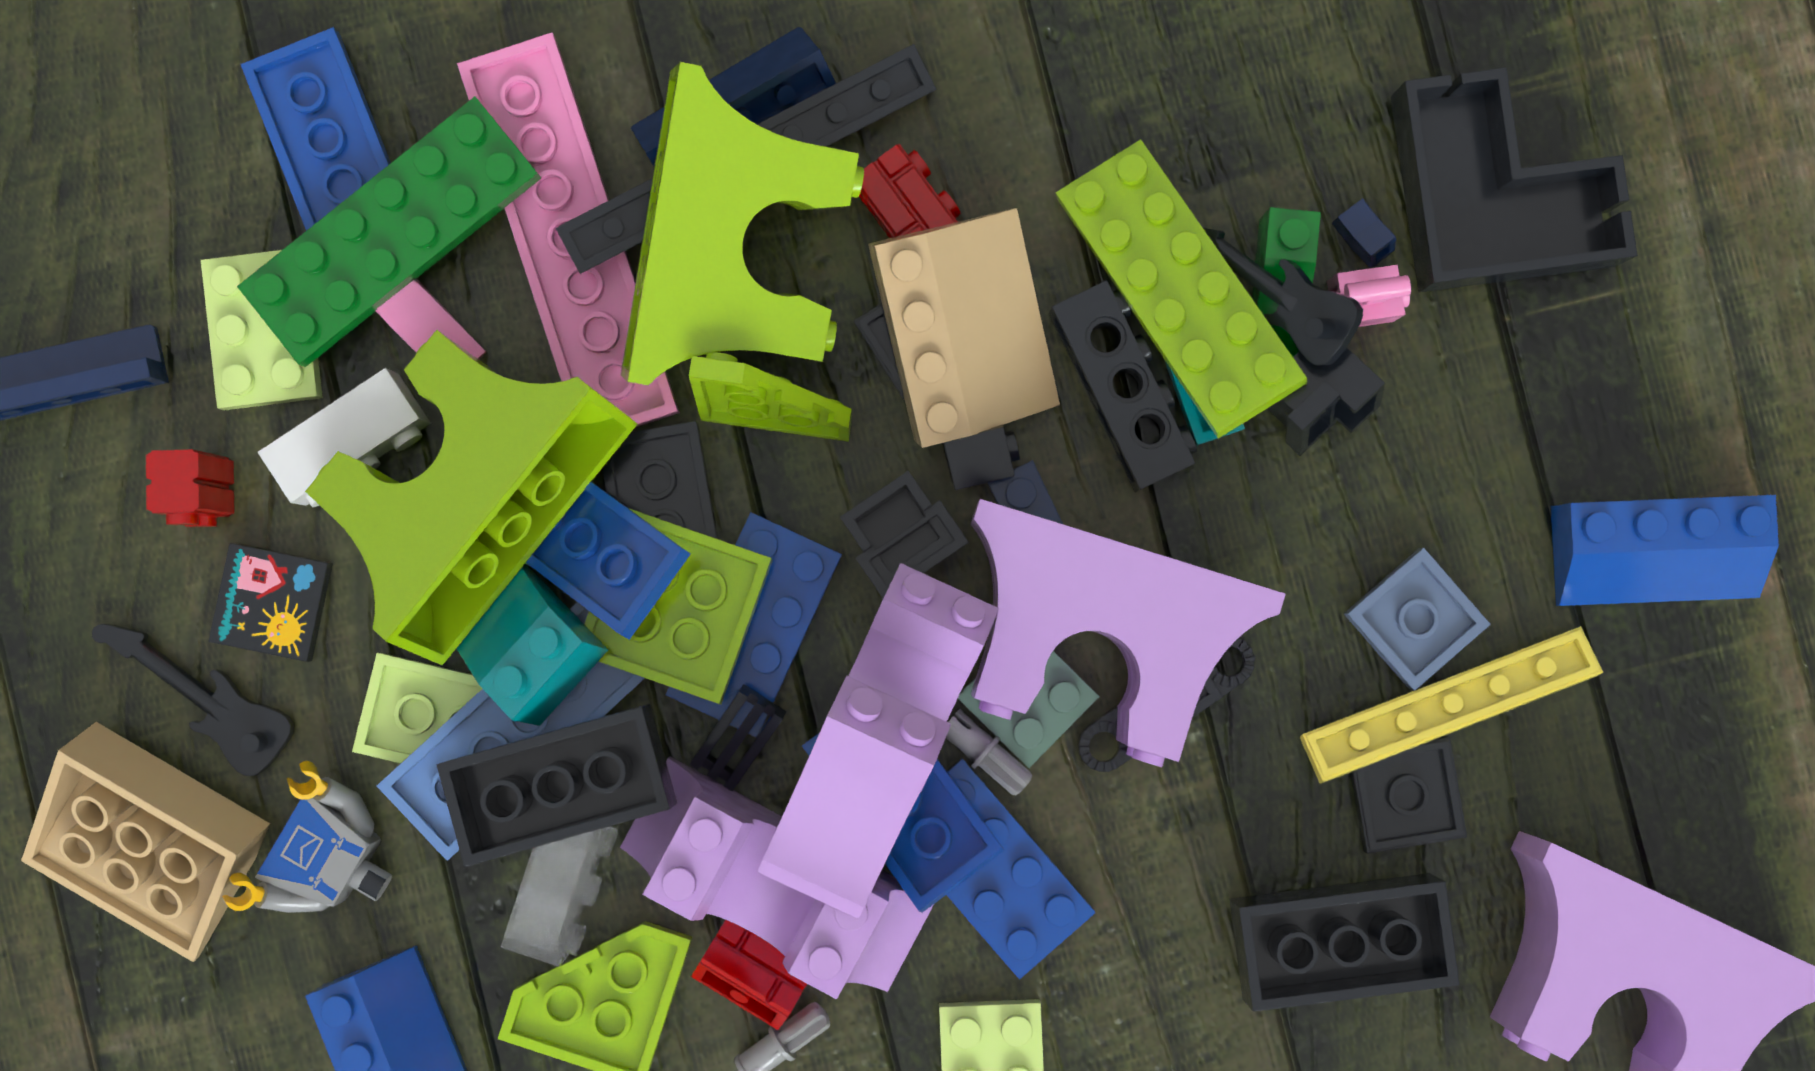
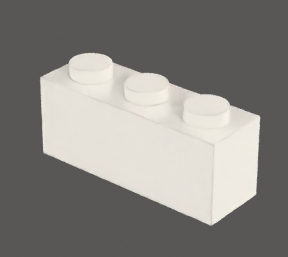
[258,368,431,507]

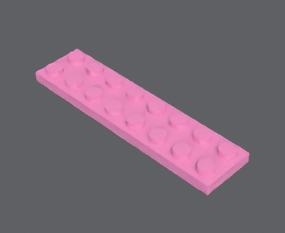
[457,32,680,428]

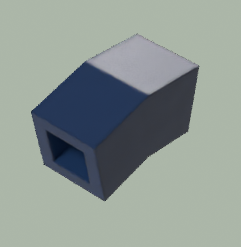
[1332,198,1396,268]

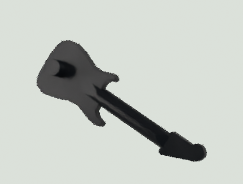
[1203,228,1363,366]
[92,624,295,776]

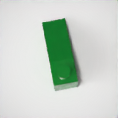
[1252,207,1321,357]

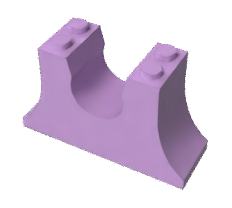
[970,499,1286,767]
[757,563,999,919]
[620,756,934,999]
[1490,831,1815,1071]

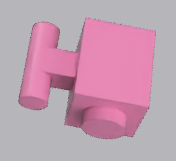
[1327,265,1411,327]

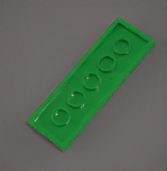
[237,96,541,367]

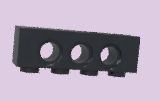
[1049,280,1197,492]

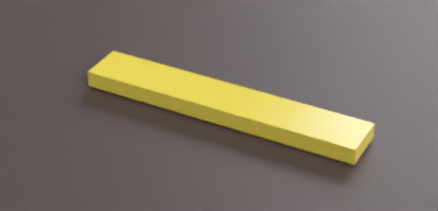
[1300,626,1603,784]

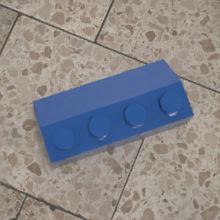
[1551,495,1779,606]
[305,946,467,1071]

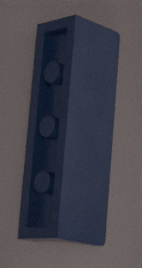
[631,27,836,167]
[0,325,169,420]

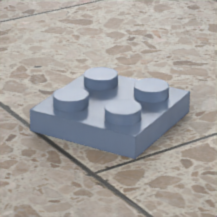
[1344,548,1491,691]

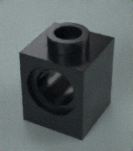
[942,425,1020,490]

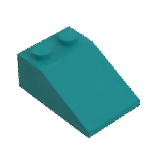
[456,563,608,726]

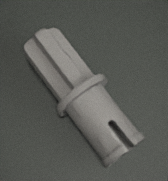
[946,709,1032,796]
[734,1002,830,1071]

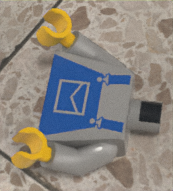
[222,761,392,913]

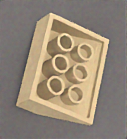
[868,208,1060,448]
[21,722,270,962]

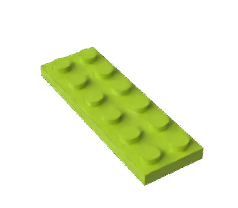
[1056,139,1307,439]

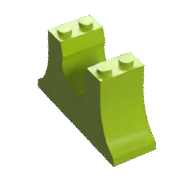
[620,62,864,385]
[305,330,637,665]

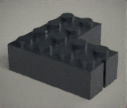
[1391,68,1638,293]

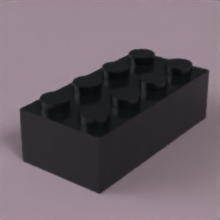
[436,704,677,867]
[1229,873,1460,1012]

